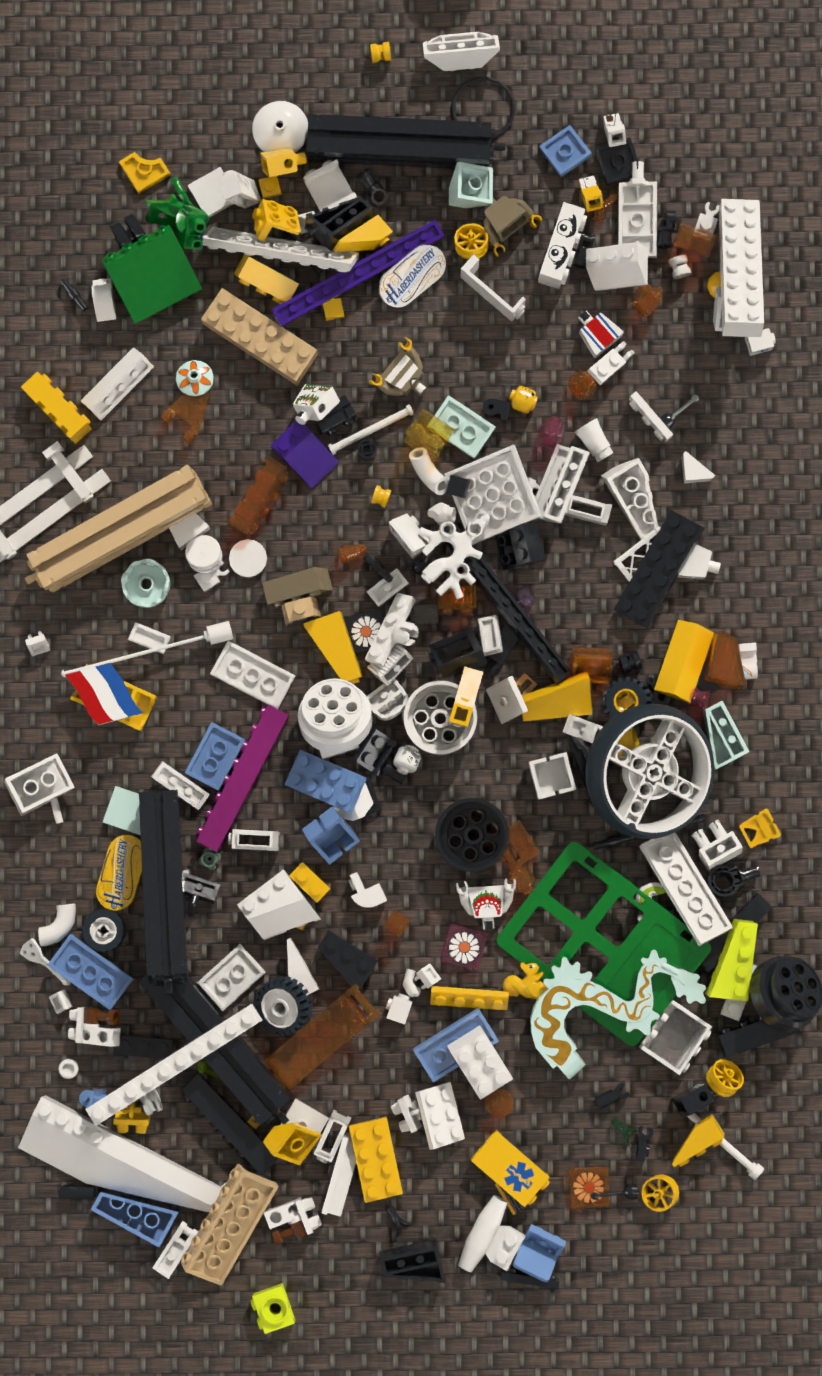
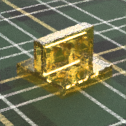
[403,409,455,462]

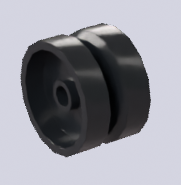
[109,213,146,249]

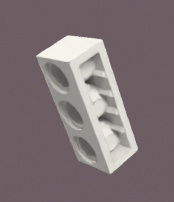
[218,170,261,209]

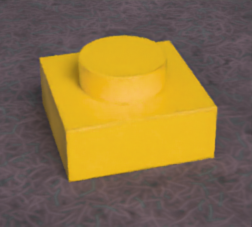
[258,176,282,199]

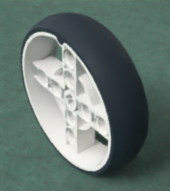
[586,704,714,839]

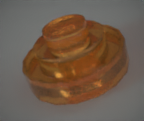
[568,370,596,399]
[485,1088,514,1118]

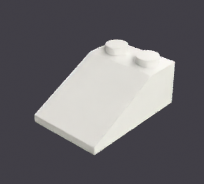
[389,514,429,559]
[4,754,75,816]

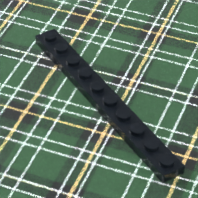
[444,523,572,684]

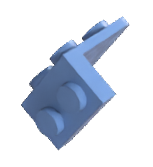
[513,1224,566,1282]

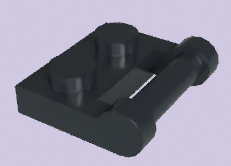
[352,727,400,777]

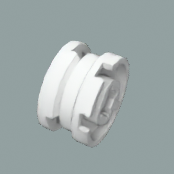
[140,1088,163,1116]

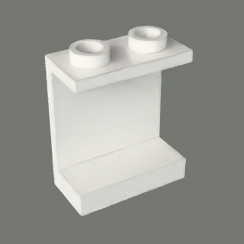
[303,159,357,212]

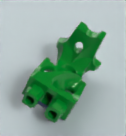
[145,194,207,249]

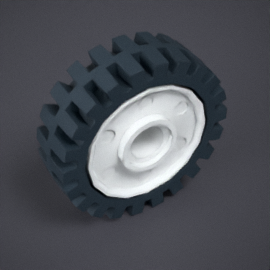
[254,976,313,1036]

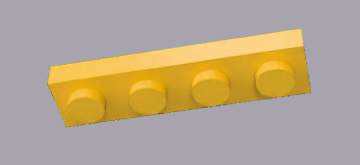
[430,986,509,1010]

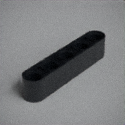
[699,893,772,974]

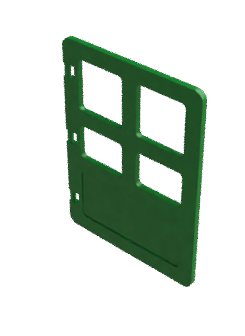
[497,841,711,1046]

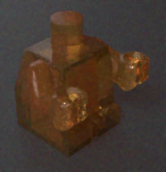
[631,284,664,317]

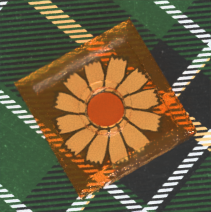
[568,1166,610,1209]

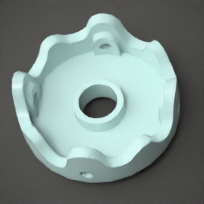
[121,559,170,608]

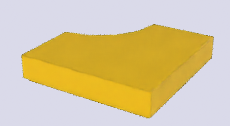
[119,152,171,194]

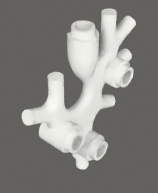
[418,513,491,599]

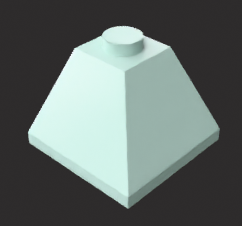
[449,162,493,208]

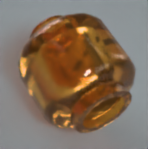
[508,865,536,895]

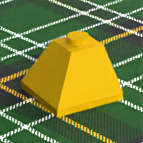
[263,1123,322,1166]

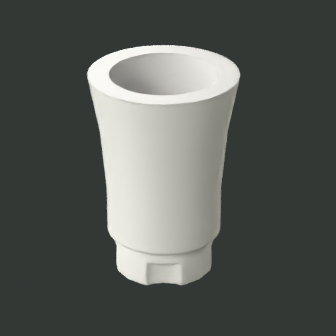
[575,418,613,462]

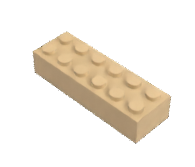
[201,288,318,385]

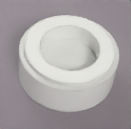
[59,1059,79,1079]

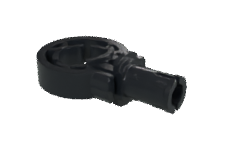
[705,865,760,899]

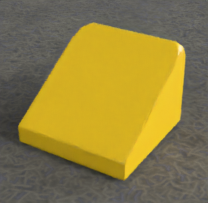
[323,298,345,321]

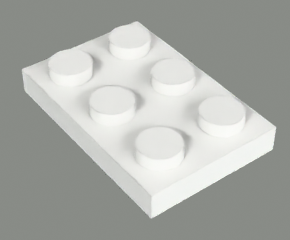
[415,1082,465,1150]

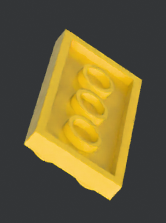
[348,1117,403,1203]

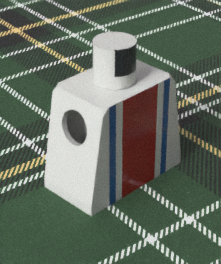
[578,311,624,359]

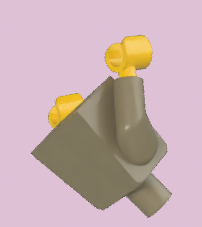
[483,196,542,256]

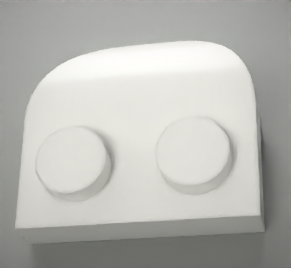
[366,679,409,721]

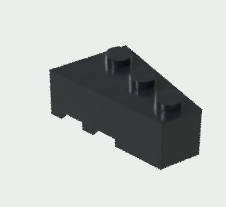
[305,197,373,251]
[379,1239,445,1283]

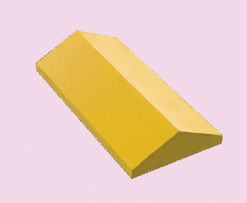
[654,620,714,703]

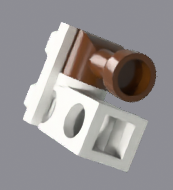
[68,1007,120,1047]
[264,1197,322,1246]

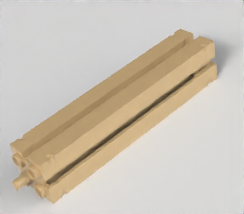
[25,465,212,593]

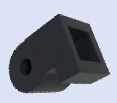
[483,399,511,424]

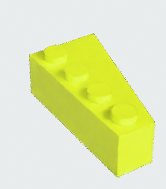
[705,919,758,1001]

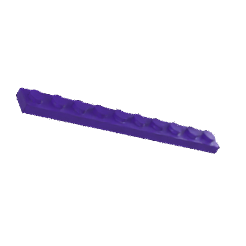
[271,220,445,327]

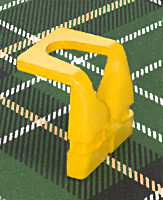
[739,809,781,848]

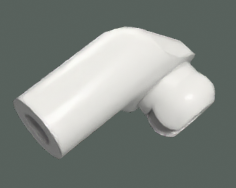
[402,969,421,997]

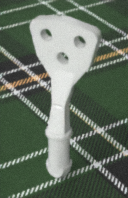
[20,938,71,986]

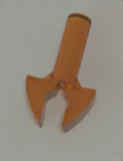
[586,193,619,221]

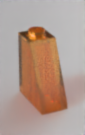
[704,631,746,690]

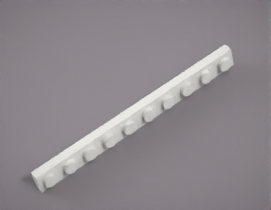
[85,1004,262,1126]

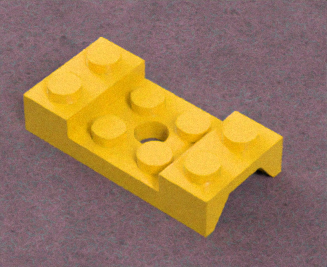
[70,664,157,732]

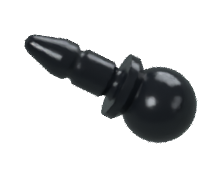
[412,559,443,582]

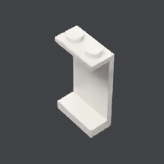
[460,254,526,322]

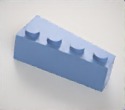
[91,1192,179,1247]

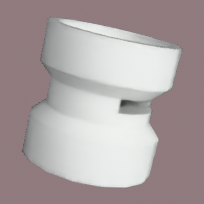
[668,255,692,279]

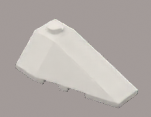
[601,458,658,540]

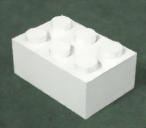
[447,1025,513,1100]

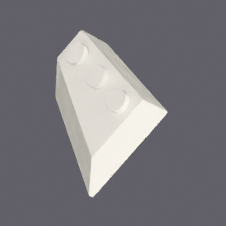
[237,870,321,940]

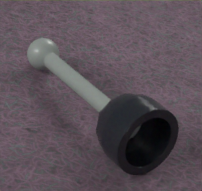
[659,395,699,429]

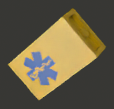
[471,1130,550,1207]

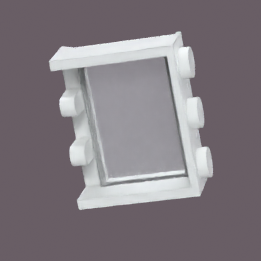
[638,1000,712,1075]

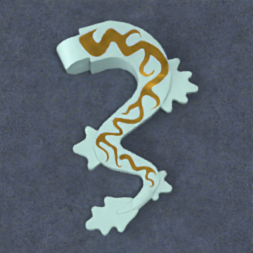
[530,949,706,1079]

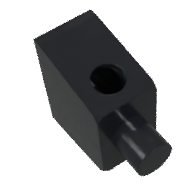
[671,1084,717,1116]

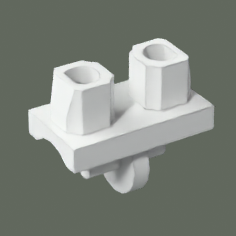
[391,1095,422,1133]

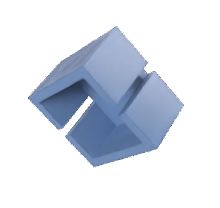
[302,806,360,865]

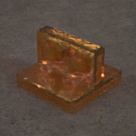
[571,646,613,684]

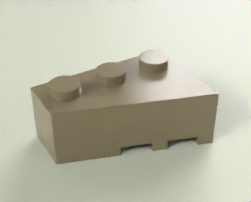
[262,567,333,608]

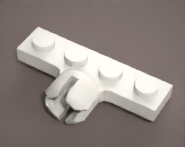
[365,593,419,666]

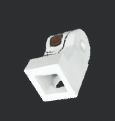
[603,113,626,147]

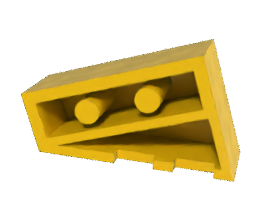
[234,254,299,304]

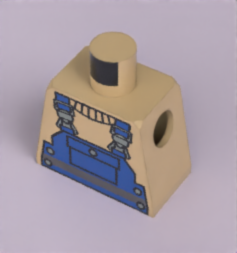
[281,597,321,626]

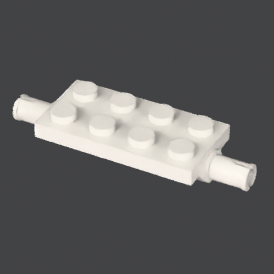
[618,161,657,258]

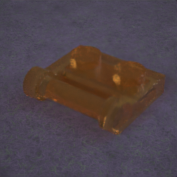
[504,820,540,871]

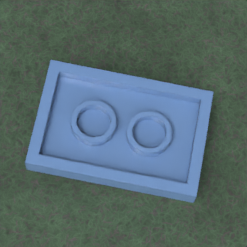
[185,722,246,791]

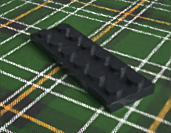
[614,510,705,629]

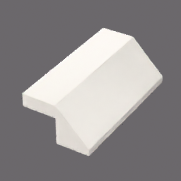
[535,444,590,523]

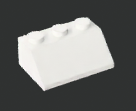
[586,242,648,291]

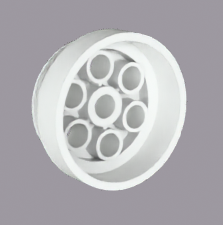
[298,679,372,753]
[404,681,477,755]

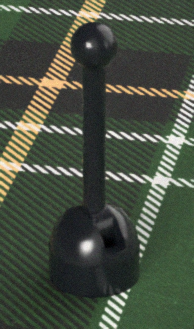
[591,1183,638,1200]

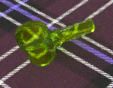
[197,1061,221,1080]

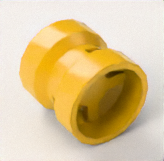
[370,42,391,63]

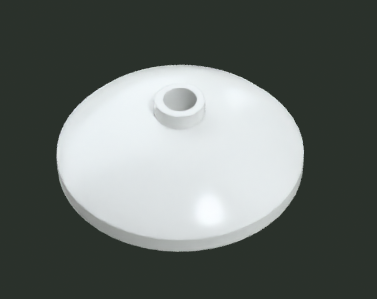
[252,101,308,153]

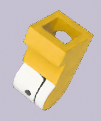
[579,176,603,212]

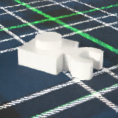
[694,202,719,238]
[194,561,230,592]

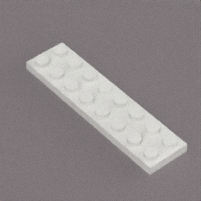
[202,227,359,272]

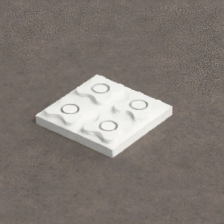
[444,445,542,545]

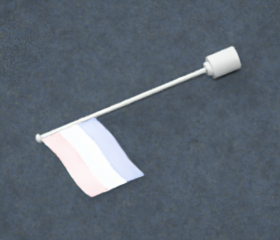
[61,621,233,725]

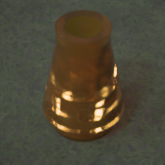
[337,543,367,563]

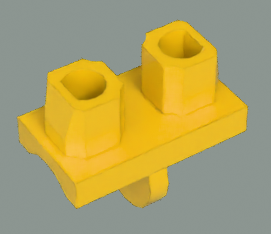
[113,1102,151,1134]

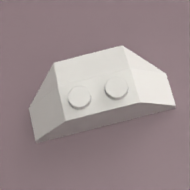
[423,32,500,71]

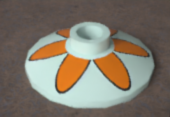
[176,360,214,396]

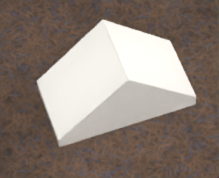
[681,451,715,483]

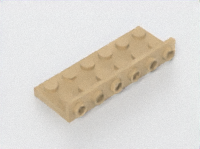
[181,1164,279,1286]

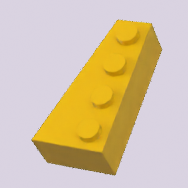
[21,371,92,445]

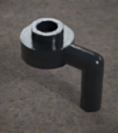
[645,677,671,705]

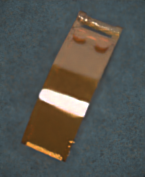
[265,984,381,1090]

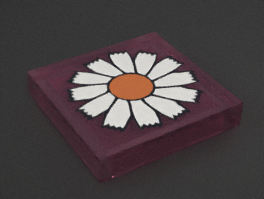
[441,924,488,971]

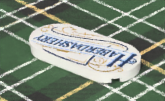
[379,245,446,307]

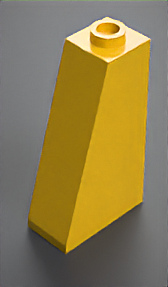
[303,611,363,684]
[521,672,592,721]

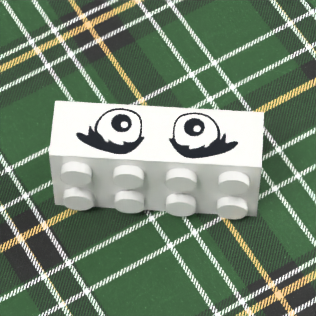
[538,202,587,289]

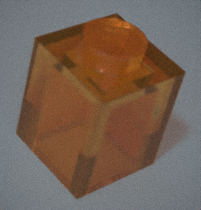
[384,909,410,936]

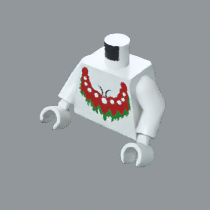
[456,878,516,929]

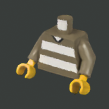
[369,337,427,396]

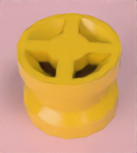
[371,485,392,508]

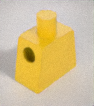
[260,149,306,177]

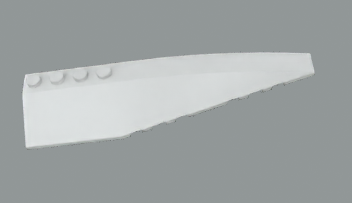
[18,1095,221,1212]

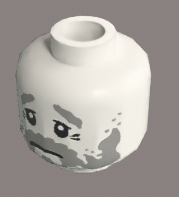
[393,745,421,775]

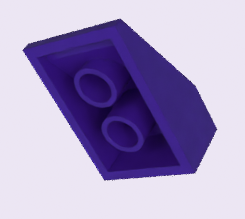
[271,421,339,489]

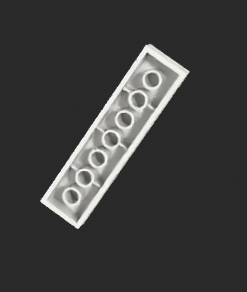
[719,199,764,337]

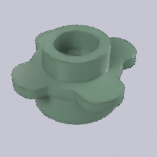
[198,847,221,870]

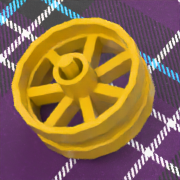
[454,224,489,259]
[706,1059,744,1097]
[641,1174,679,1212]

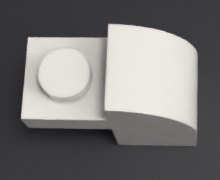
[92,278,116,322]
[563,714,603,743]
[348,872,387,907]

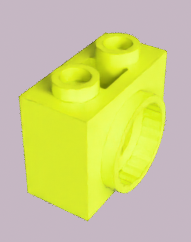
[250,1283,295,1334]

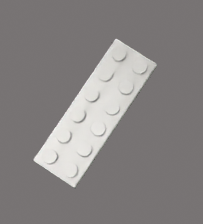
[640,833,733,946]

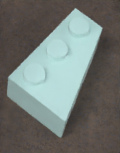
[703,701,749,770]

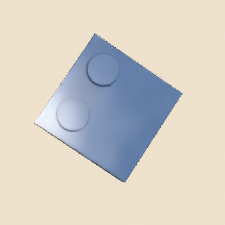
[539,125,592,177]

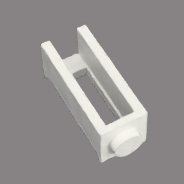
[565,495,612,526]
[228,829,280,851]
[314,1110,351,1163]

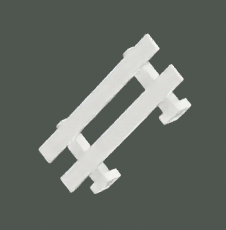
[0,441,111,563]

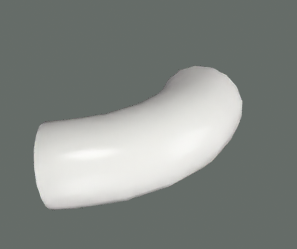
[409,448,449,495]
[38,904,76,946]

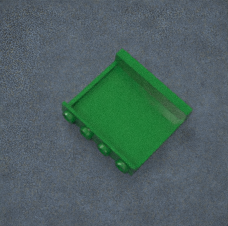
[101,225,202,324]

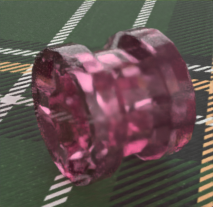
[689,687,711,710]

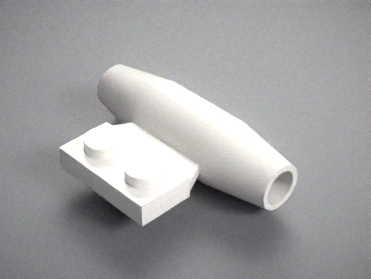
[458,1195,526,1272]

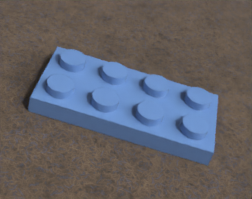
[285,750,367,814]
[47,933,133,1010]
[413,1008,499,1082]

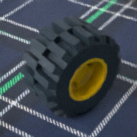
[603,677,654,725]

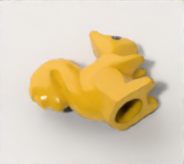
[503,963,548,1000]

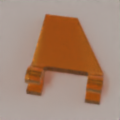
[161,391,210,444]

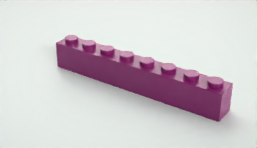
[195,705,289,852]

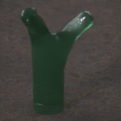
[611,1117,637,1146]

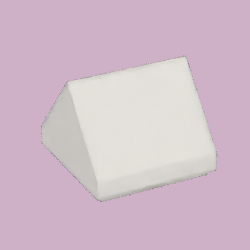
[49,989,73,1014]

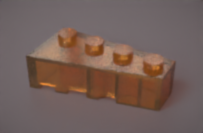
[228,455,289,537]

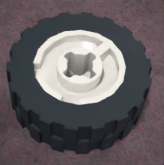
[82,909,126,952]

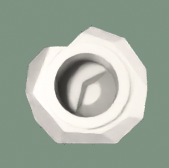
[427,503,456,525]

